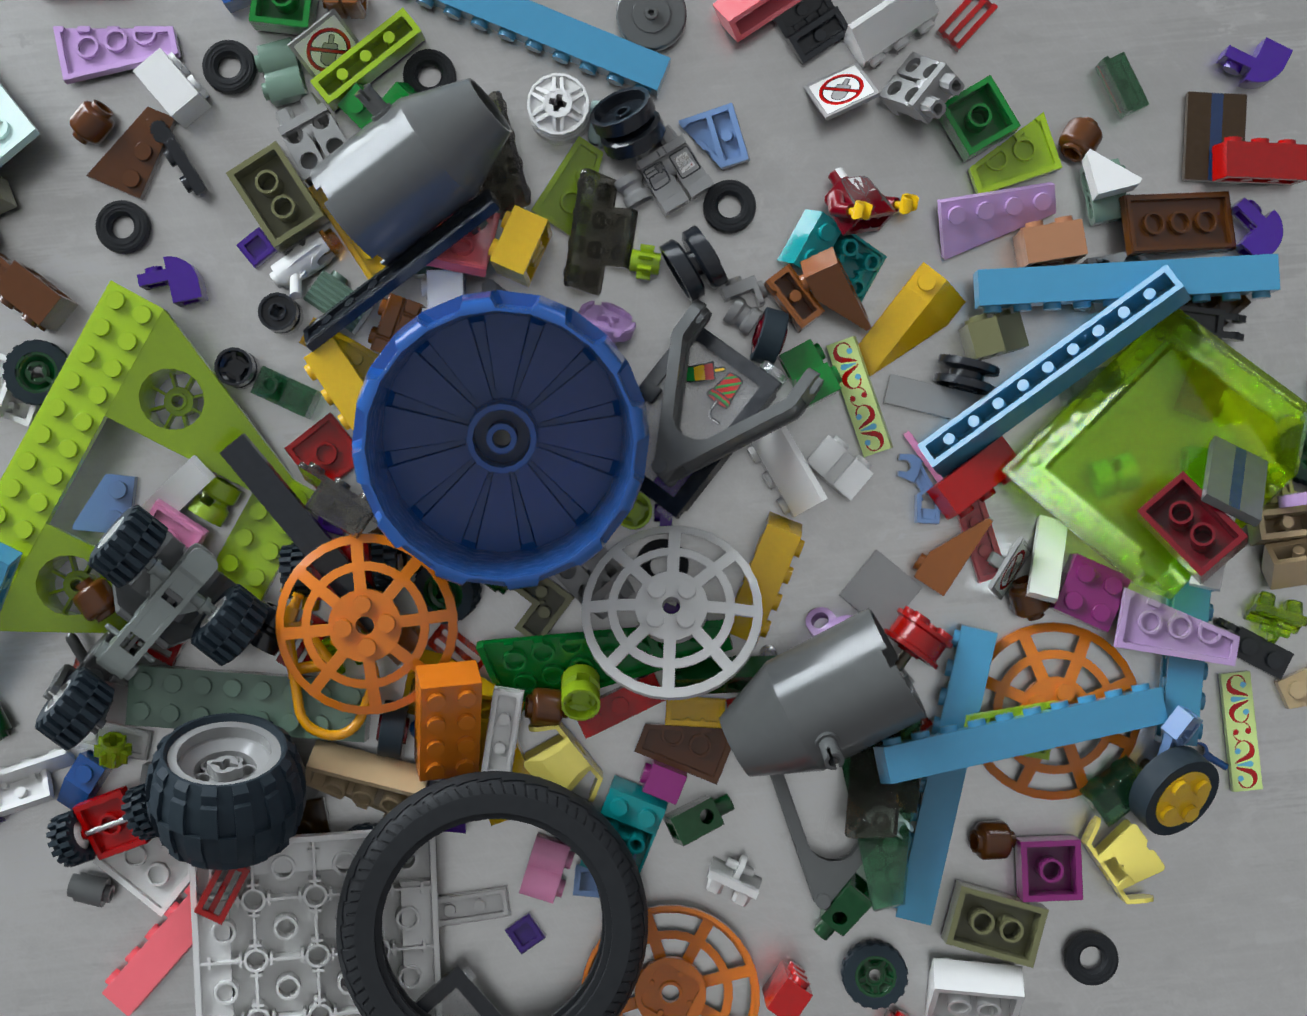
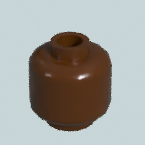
[69,100,115,145]
[1058,117,1103,162]
[1008,575,1051,621]
[73,576,116,623]
[525,688,568,726]
[969,820,1016,860]

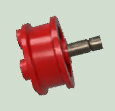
[883,606,953,671]

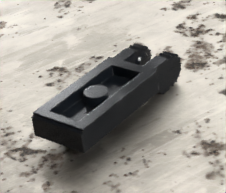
[150,120,207,196]
[1160,305,1247,342]
[1216,617,1294,680]

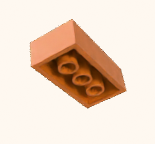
[414,660,482,781]

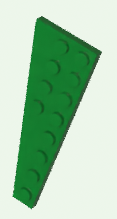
[476,619,733,711]

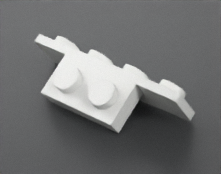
[0,748,77,817]

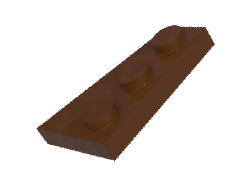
[86,107,177,200]
[634,723,731,785]

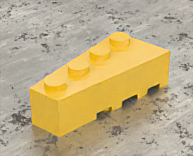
[730,511,805,643]

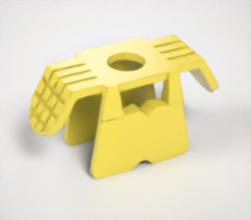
[524,722,603,802]
[1081,816,1165,904]

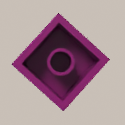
[1049,553,1132,632]
[1015,835,1083,902]

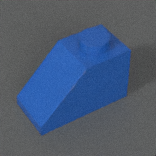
[57,750,112,810]

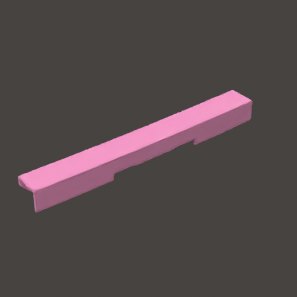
[903,431,943,482]

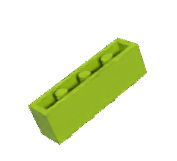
[310,8,425,112]

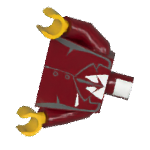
[824,167,919,236]

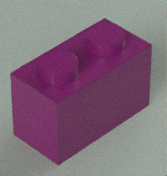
[639,759,687,805]

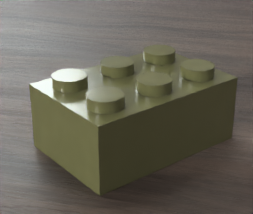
[226,141,329,253]
[941,880,1049,968]

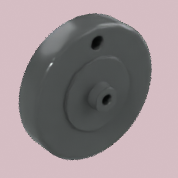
[616,0,687,52]

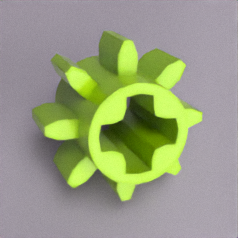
[629,244,662,280]
[94,732,132,769]

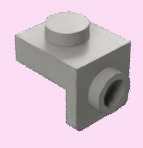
[720,275,768,308]

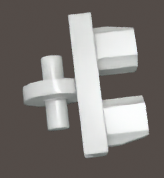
[706,854,762,907]

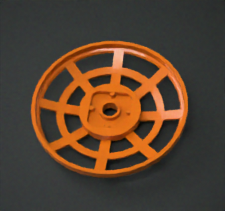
[276,533,458,715]
[982,622,1140,800]
[582,905,760,1016]

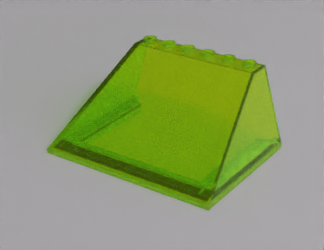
[1002,308,1307,600]

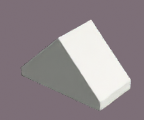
[1082,149,1142,201]

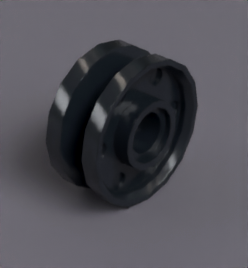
[933,354,1000,395]

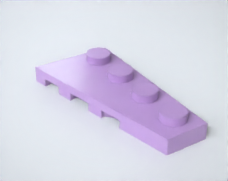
[53,26,181,85]
[937,182,1056,260]
[1114,587,1240,666]

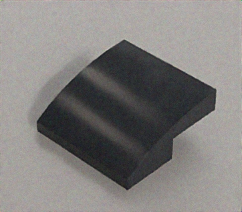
[773,0,848,64]

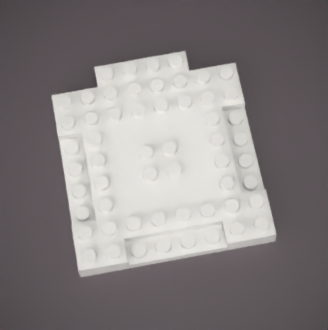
[189,827,442,1016]

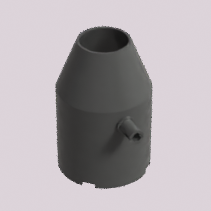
[310,78,512,266]
[719,608,927,777]

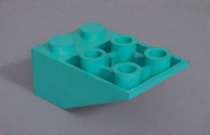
[777,209,887,302]
[580,775,668,873]

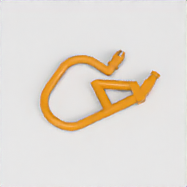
[284,591,379,741]

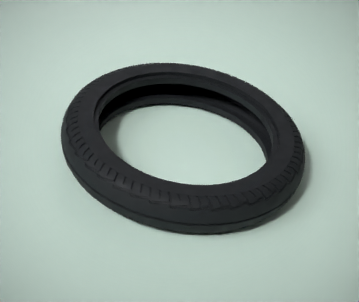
[336,771,648,1016]

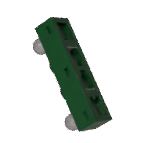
[675,645,777,694]

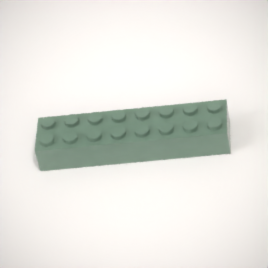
[125,663,371,743]

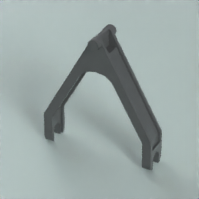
[651,299,824,487]
[770,774,921,909]

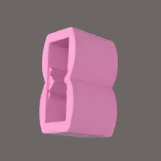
[519,833,575,904]

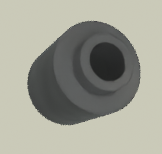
[67,872,115,908]

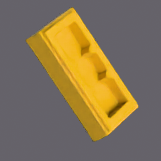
[665,697,726,728]

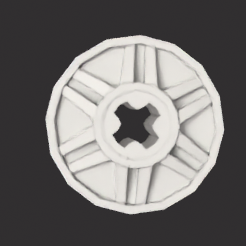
[527,73,590,145]

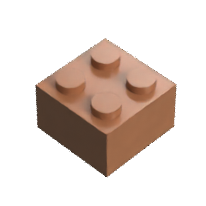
[1012,215,1088,268]

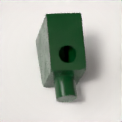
[663,793,735,846]
[813,872,874,940]

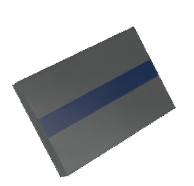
[1201,435,1268,527]

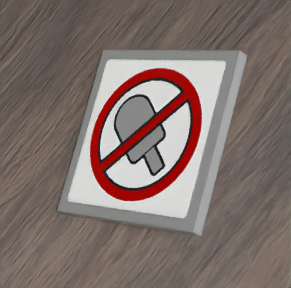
[287,8,359,78]
[804,62,880,121]
[986,536,1032,600]

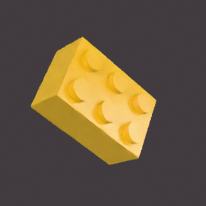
[488,205,553,287]

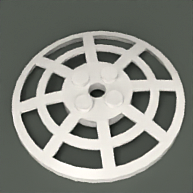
[581,525,763,700]

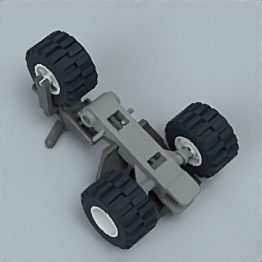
[35,504,269,751]

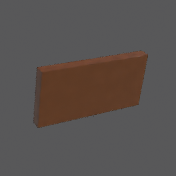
[1119,191,1237,256]

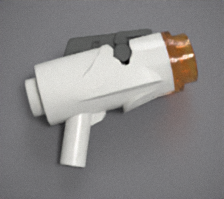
[269,228,344,300]

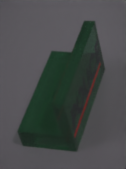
[1095,52,1149,119]

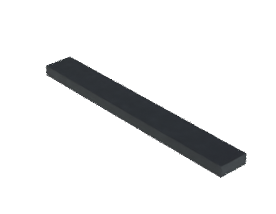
[303,188,500,352]
[220,433,374,633]

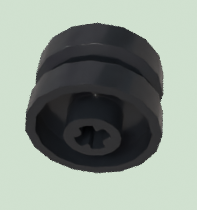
[590,86,666,160]
[659,225,728,303]

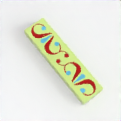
[826,336,893,457]
[1218,671,1263,792]

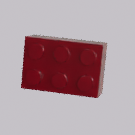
[1137,471,1248,584]

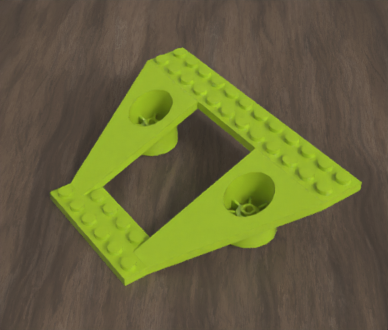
[0,280,320,633]

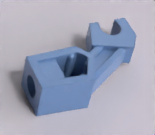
[897,454,941,525]
[1157,705,1203,755]

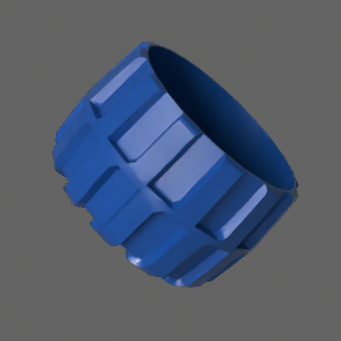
[352,290,650,591]

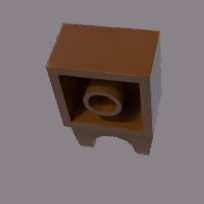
[0,253,79,332]

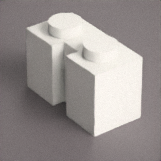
[806,435,874,501]

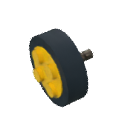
[1129,746,1219,836]

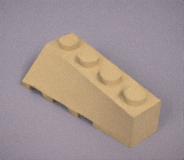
[305,739,430,817]

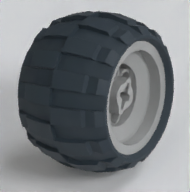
[145,713,307,870]

